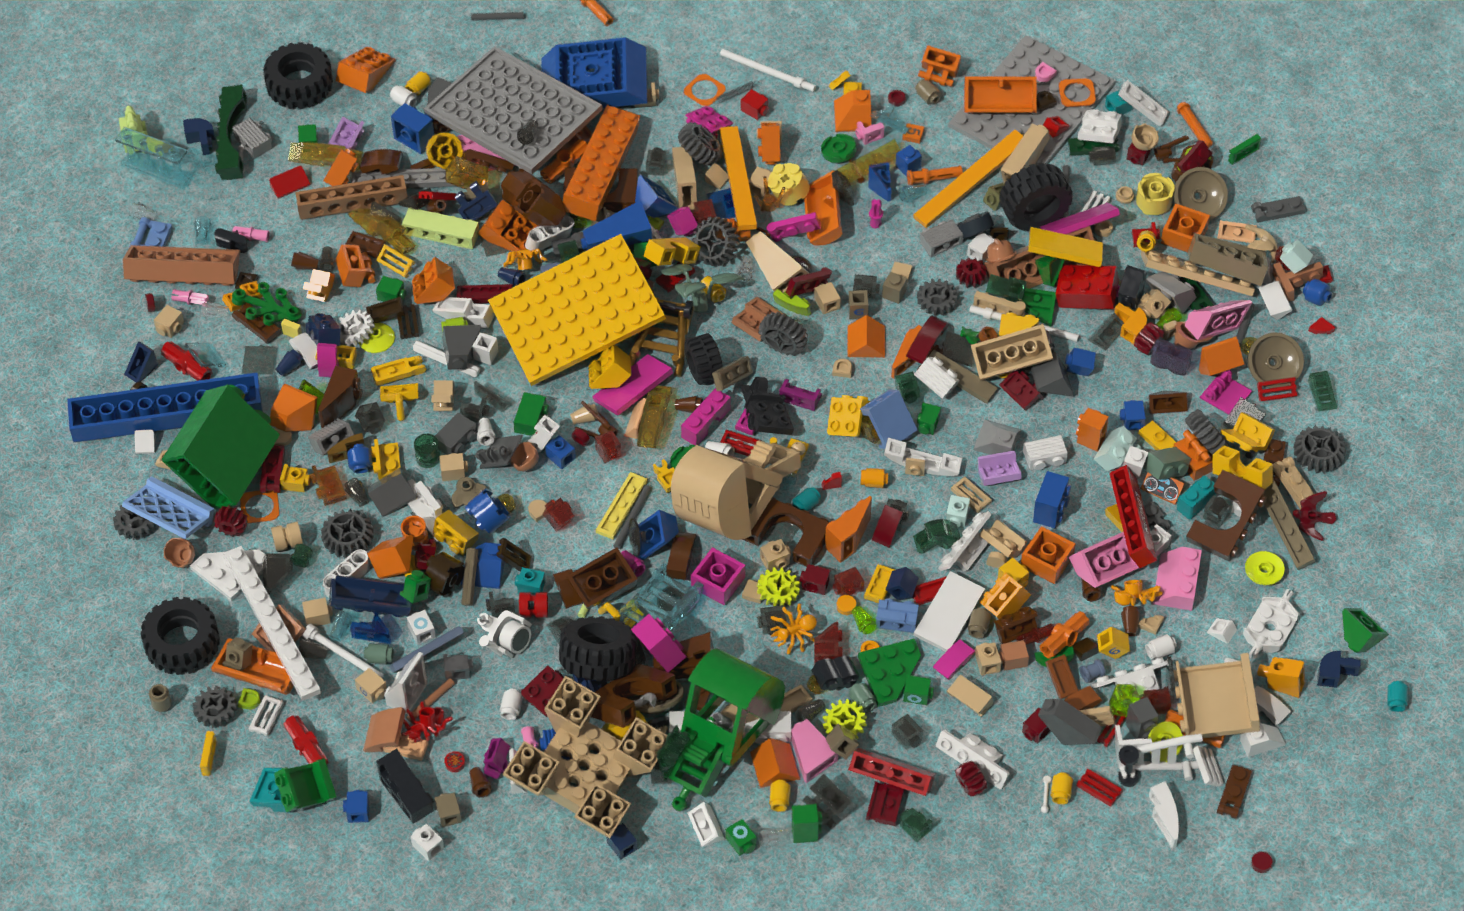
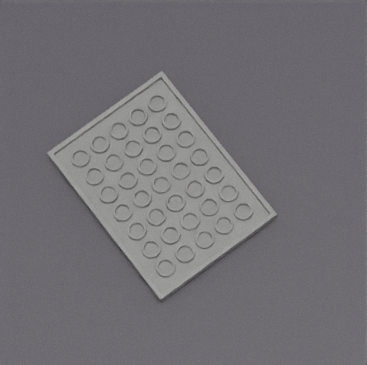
[948,35,1115,165]
[424,46,603,174]

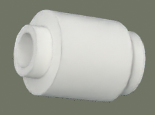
[390,86,417,107]
[1145,634,1177,659]
[499,689,523,720]

